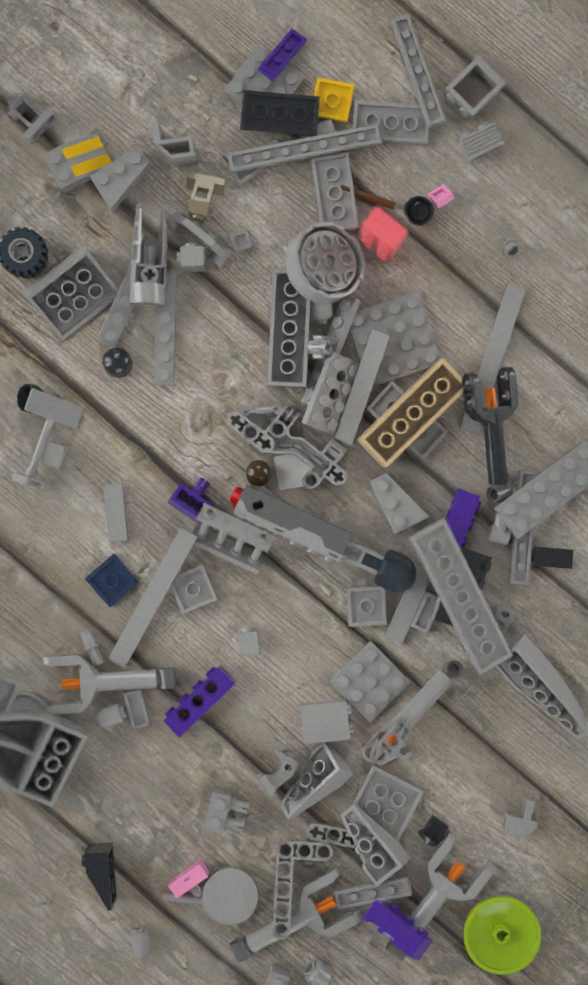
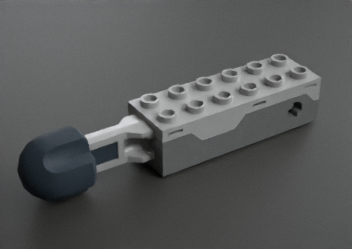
[230,485,417,593]

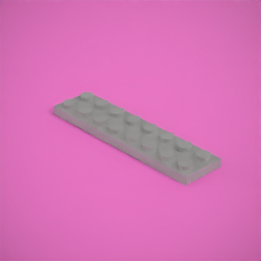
[409,519,513,675]

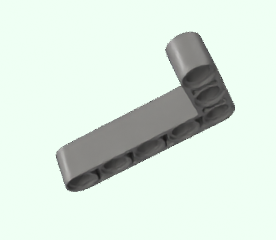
[273,841,333,940]

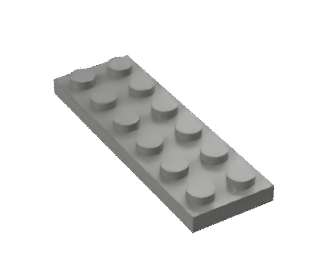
[494,441,588,539]

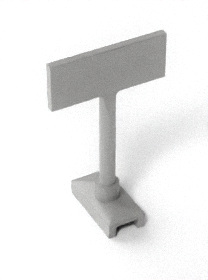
[12,388,84,490]

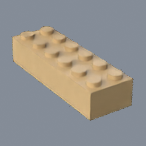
[357,358,463,468]

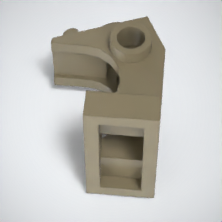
[185,171,226,223]

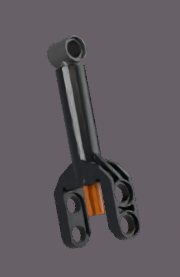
[462,367,518,504]

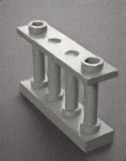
[193,503,275,575]

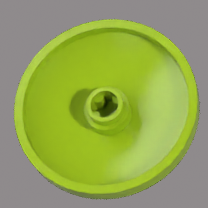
[463,895,541,975]

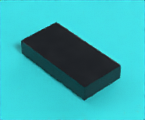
[533,546,574,569]

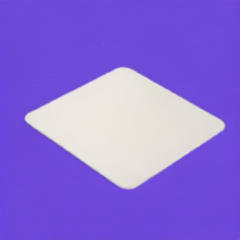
[274,455,313,490]

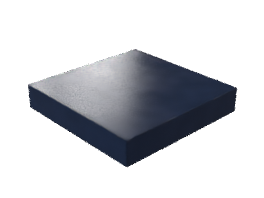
[85,554,139,608]

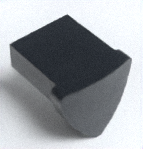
[418,814,449,847]

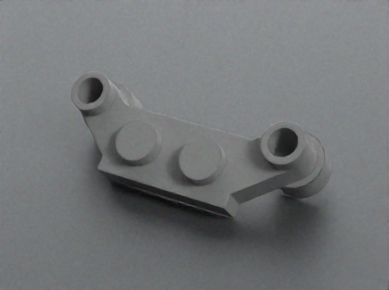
[167,210,231,269]

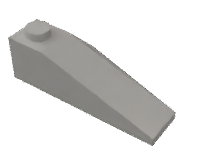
[280,742,354,820]

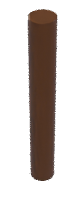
[341,184,396,210]

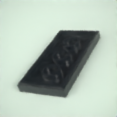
[240,90,320,137]

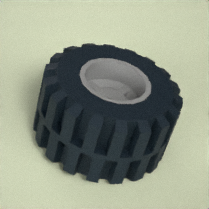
[0,227,49,279]

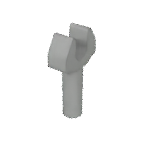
[377,742,412,767]

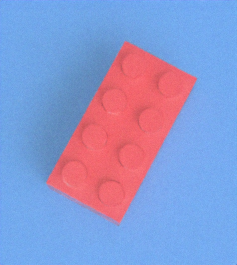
[359,206,408,262]

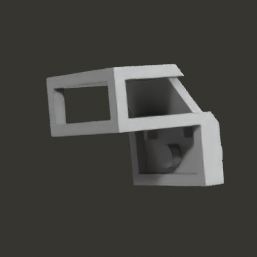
[148,121,198,167]

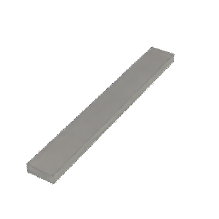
[227,124,382,173]
[460,282,526,434]
[108,527,198,668]

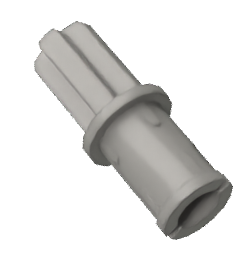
[79,628,103,666]

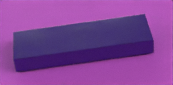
[258,28,307,82]

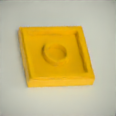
[314,77,355,124]

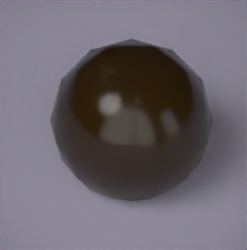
[246,460,272,486]

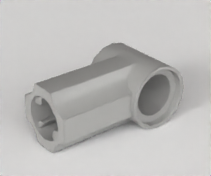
[488,512,511,545]

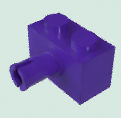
[168,478,212,524]

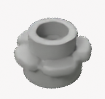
[501,239,520,258]

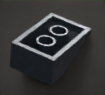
[81,842,117,911]

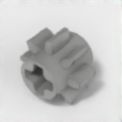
[308,335,332,359]

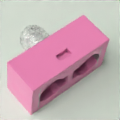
[168,859,210,898]

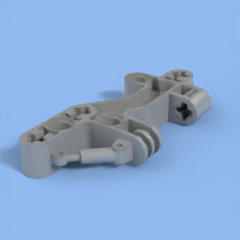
[227,403,347,489]

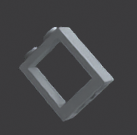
[444,55,506,120]

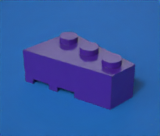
[362,900,433,960]

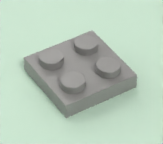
[171,564,218,614]
[346,586,387,627]

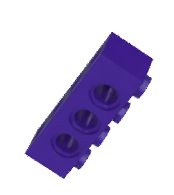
[164,665,236,738]

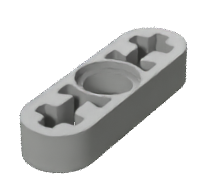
[307,821,356,848]

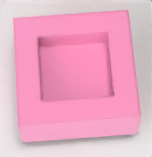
[428,184,454,208]

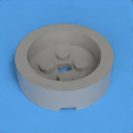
[285,222,365,304]

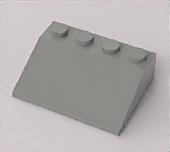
[23,245,119,341]

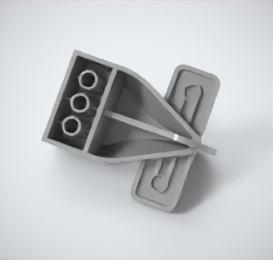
[0,673,88,807]

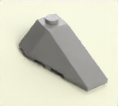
[340,803,411,887]

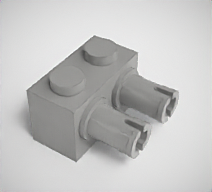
[204,788,250,834]

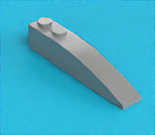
[495,633,588,739]

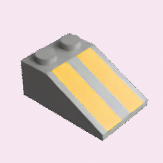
[43,133,112,194]

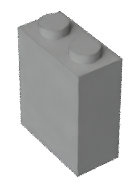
[300,698,354,744]

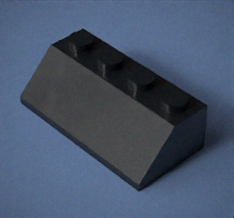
[431,546,492,627]

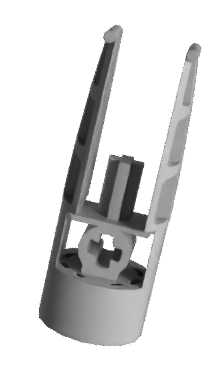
[129,203,168,308]

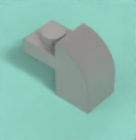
[501,796,538,837]

